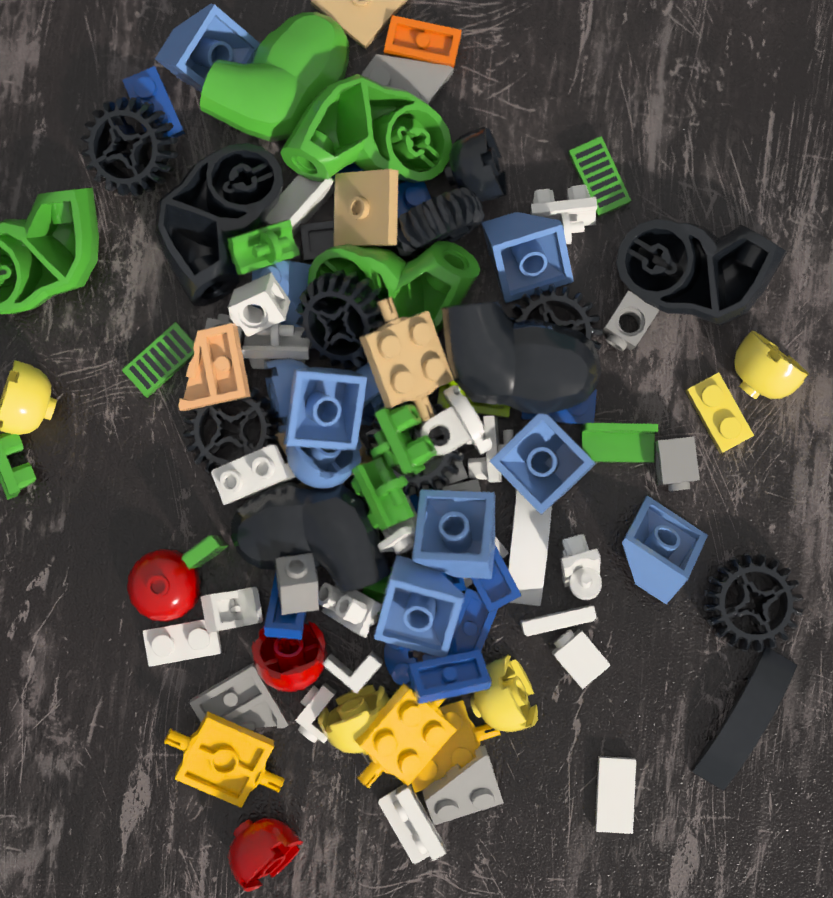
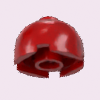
[127,549,201,622]
[251,621,327,692]
[228,818,303,892]

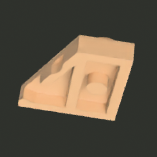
[178,323,250,411]

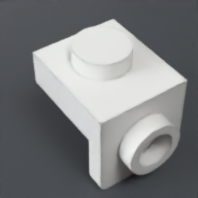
[377,495,417,555]
[201,587,263,633]
[295,683,337,743]

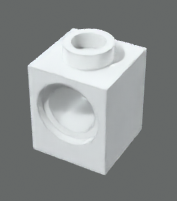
[228,273,290,337]
[551,629,611,689]

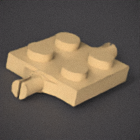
[359,297,454,422]

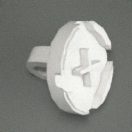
[421,385,493,455]

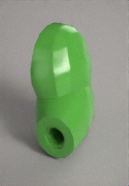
[200,12,349,142]
[280,74,452,183]
[0,188,99,314]
[307,241,480,335]

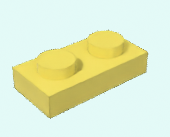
[685,372,754,454]

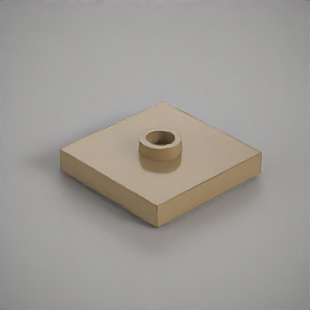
[311,0,408,50]
[334,169,398,247]

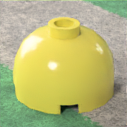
[734,331,809,399]
[0,360,57,435]
[470,655,538,732]
[318,685,389,755]

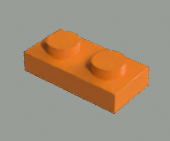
[384,15,462,69]

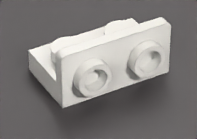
[211,444,297,505]
[378,784,446,864]

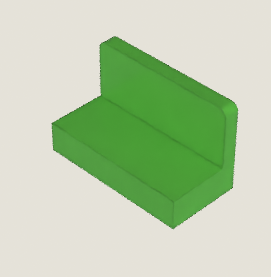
[580,423,658,463]

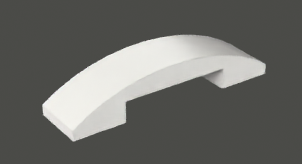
[508,489,552,606]

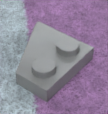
[361,54,454,106]
[189,663,289,731]
[422,745,503,825]

